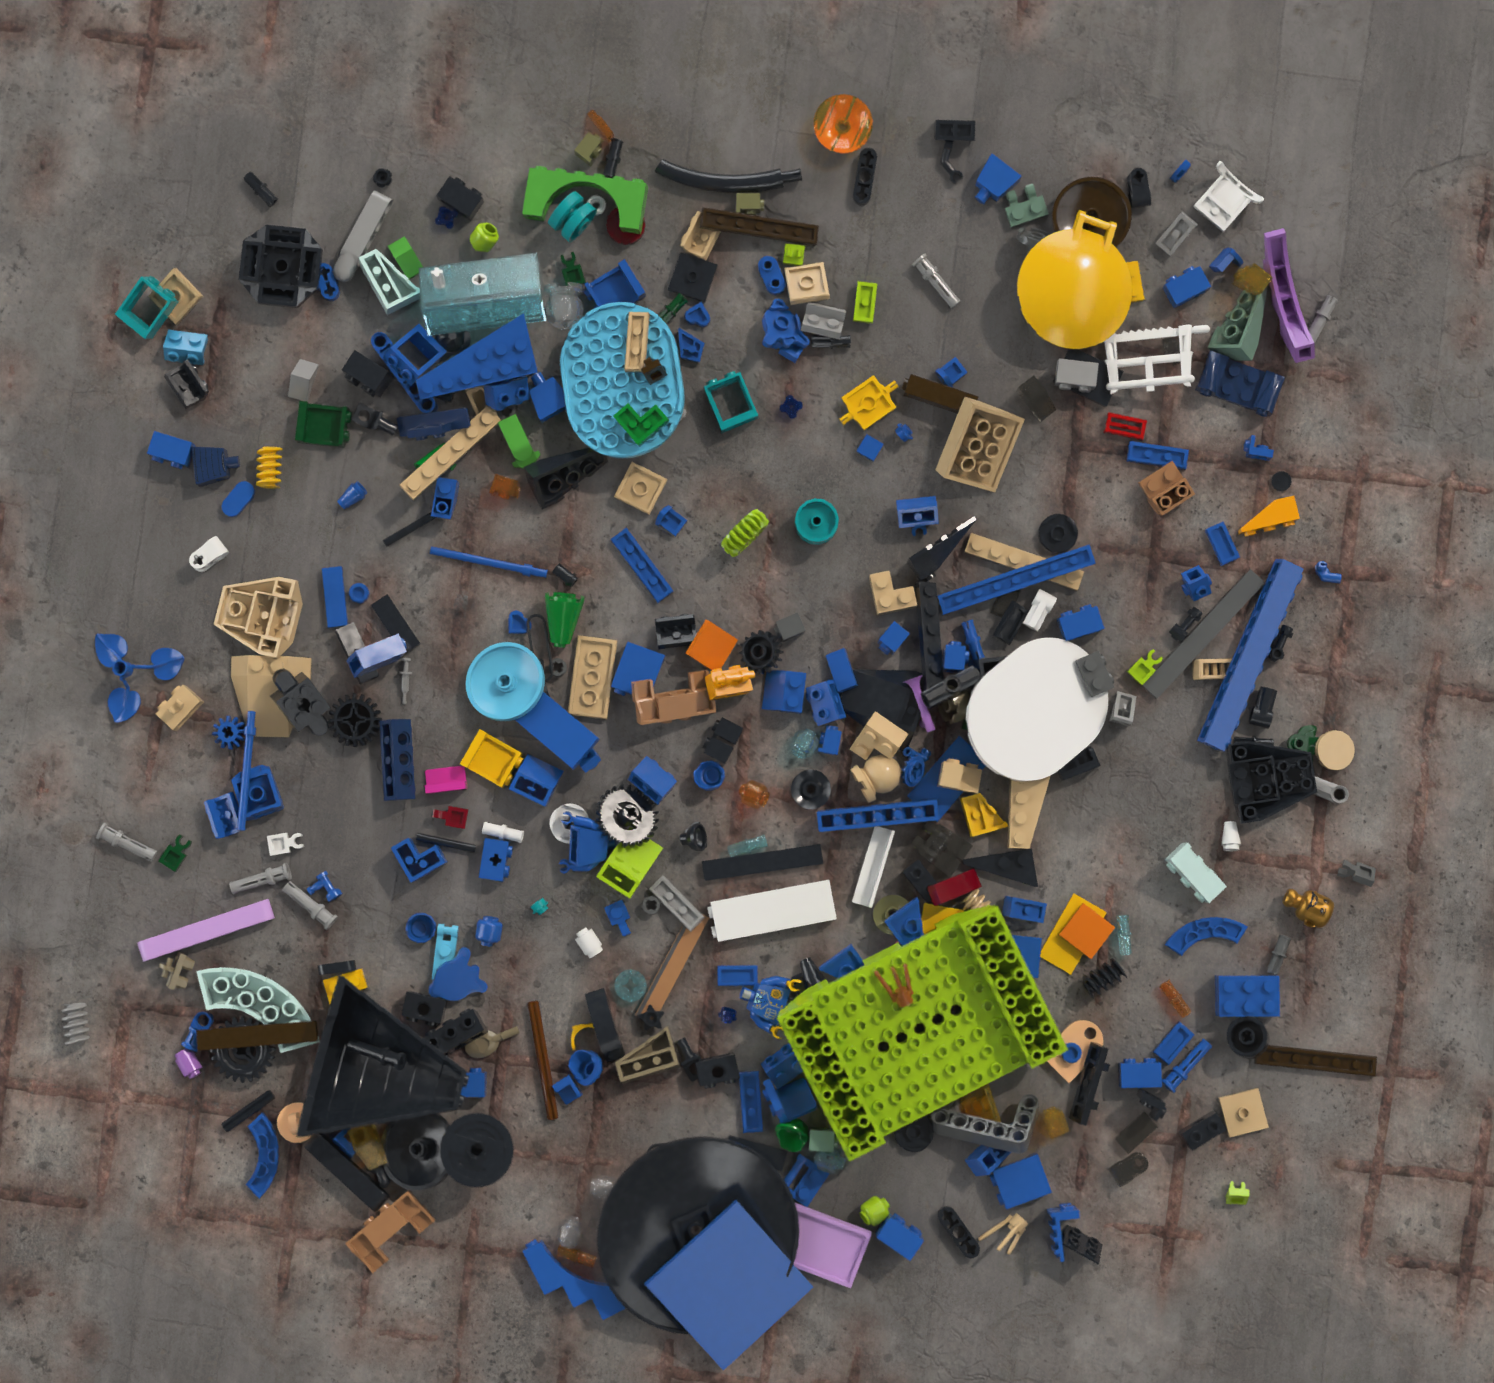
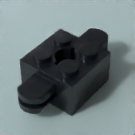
[270,668,331,736]

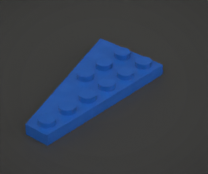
[416,313,538,400]

